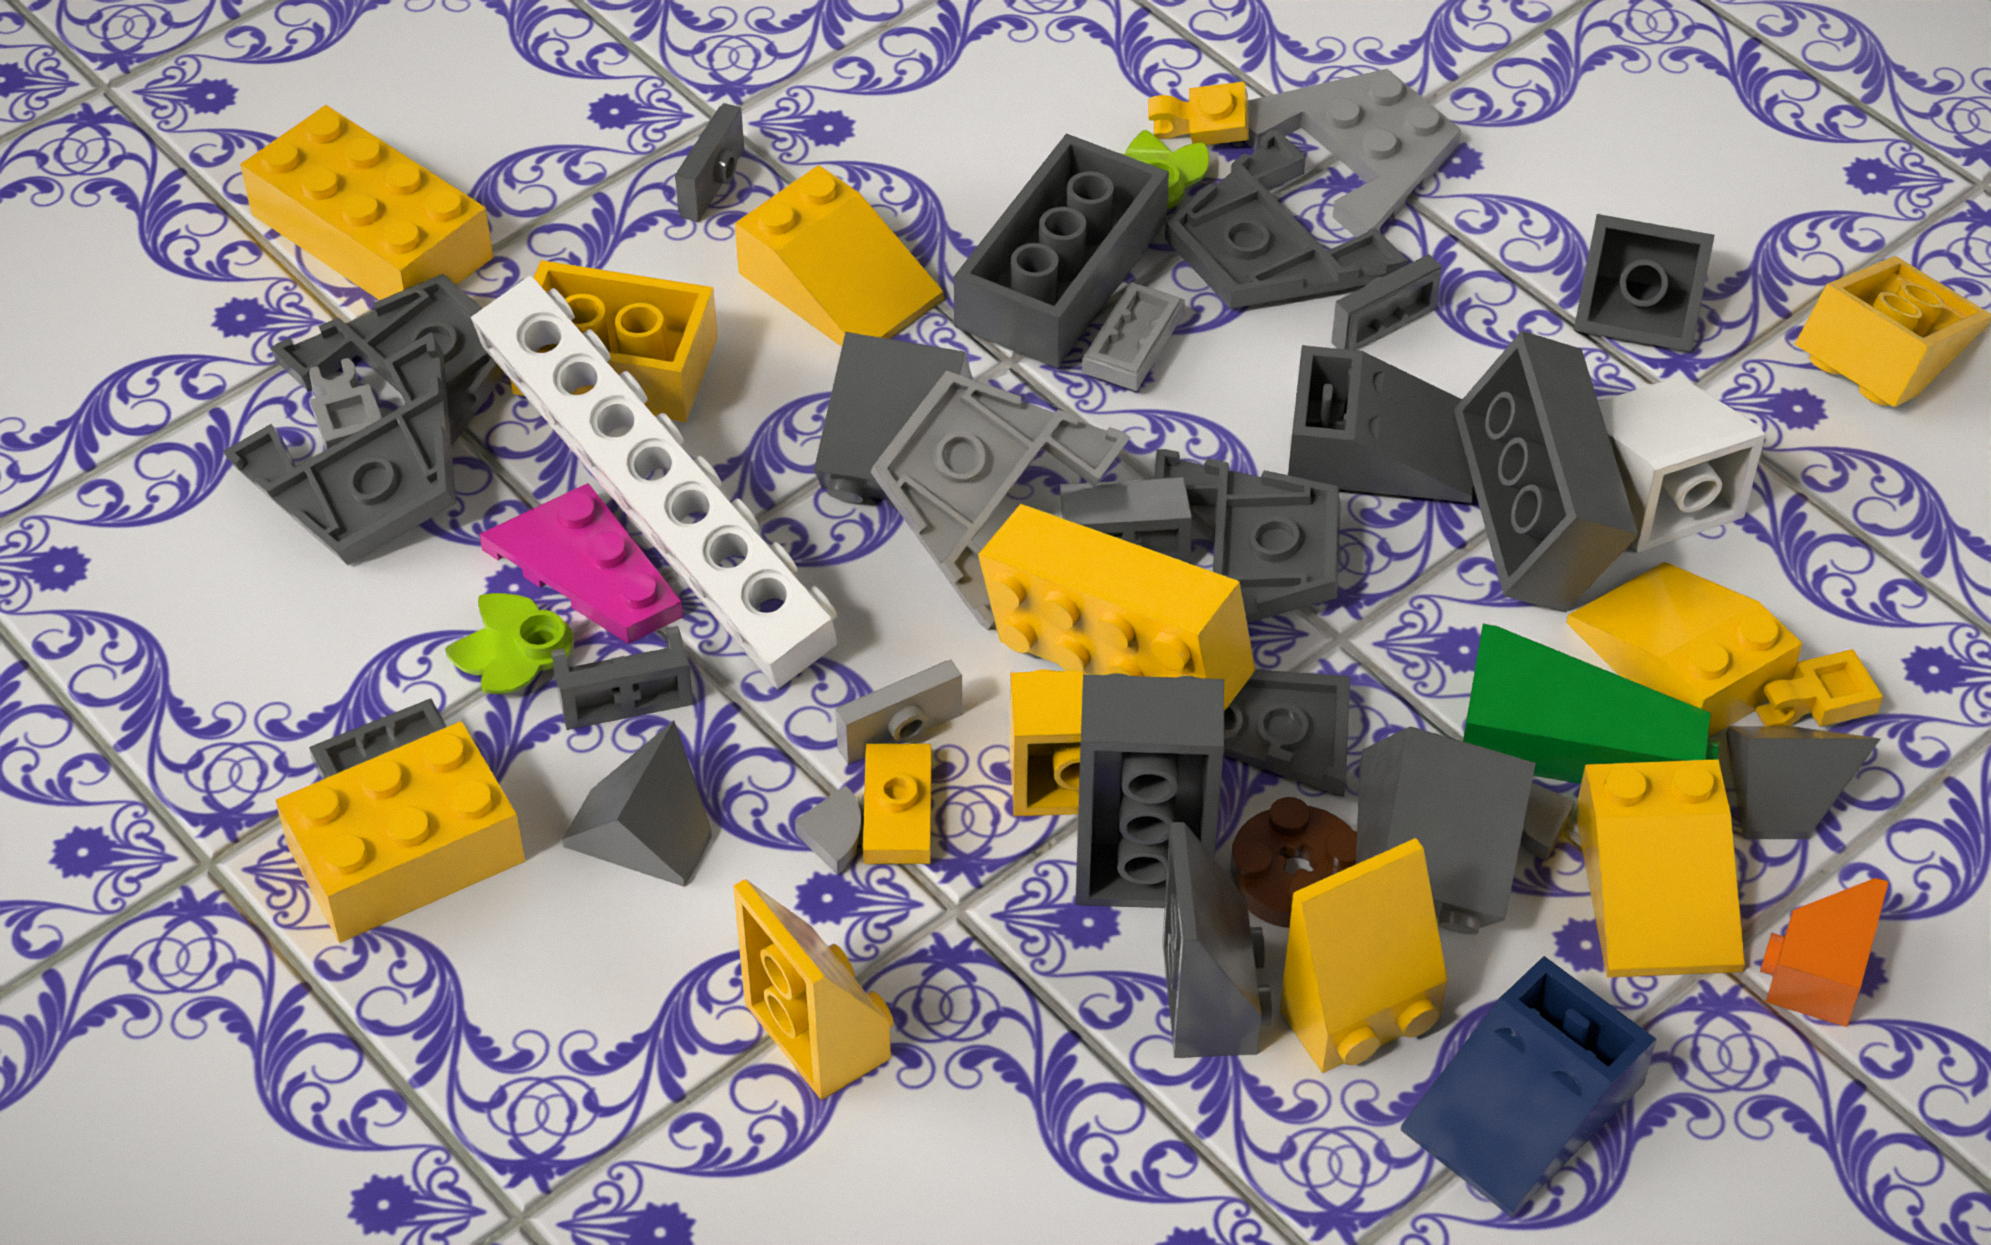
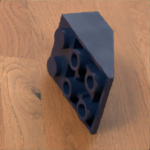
[1401,956,1657,1218]

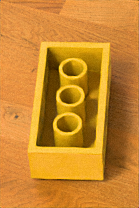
[240,105,494,300]
[978,504,1255,711]

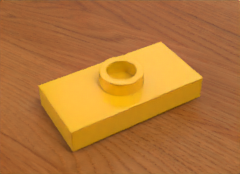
[863,744,932,864]

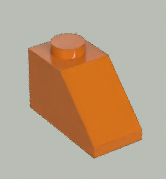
[1760,878,1889,1027]

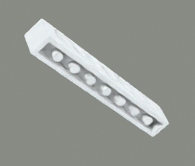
[471,275,838,690]

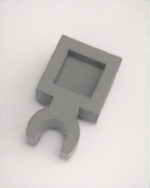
[309,358,382,450]

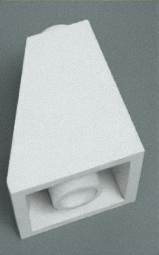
[1598,376,1765,553]

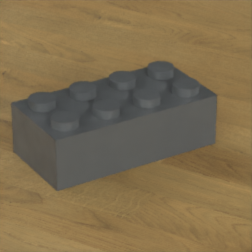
[953,133,1169,368]
[1454,331,1639,612]
[1075,673,1224,908]

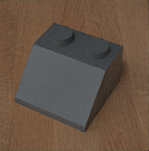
[1574,214,1715,352]

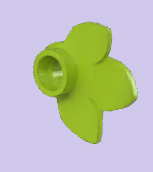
[1120,130,1209,209]
[445,593,574,694]

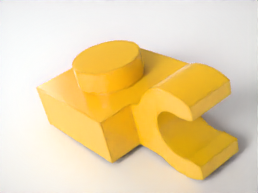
[1148,81,1249,145]
[1755,649,1883,727]

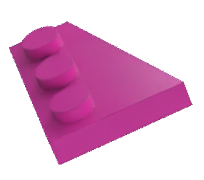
[479,483,683,644]

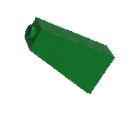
[1463,623,1719,784]

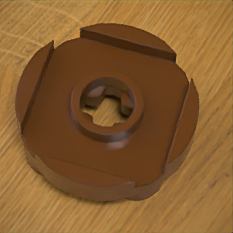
[1231,797,1357,928]

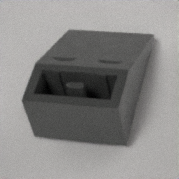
[1288,345,1473,503]

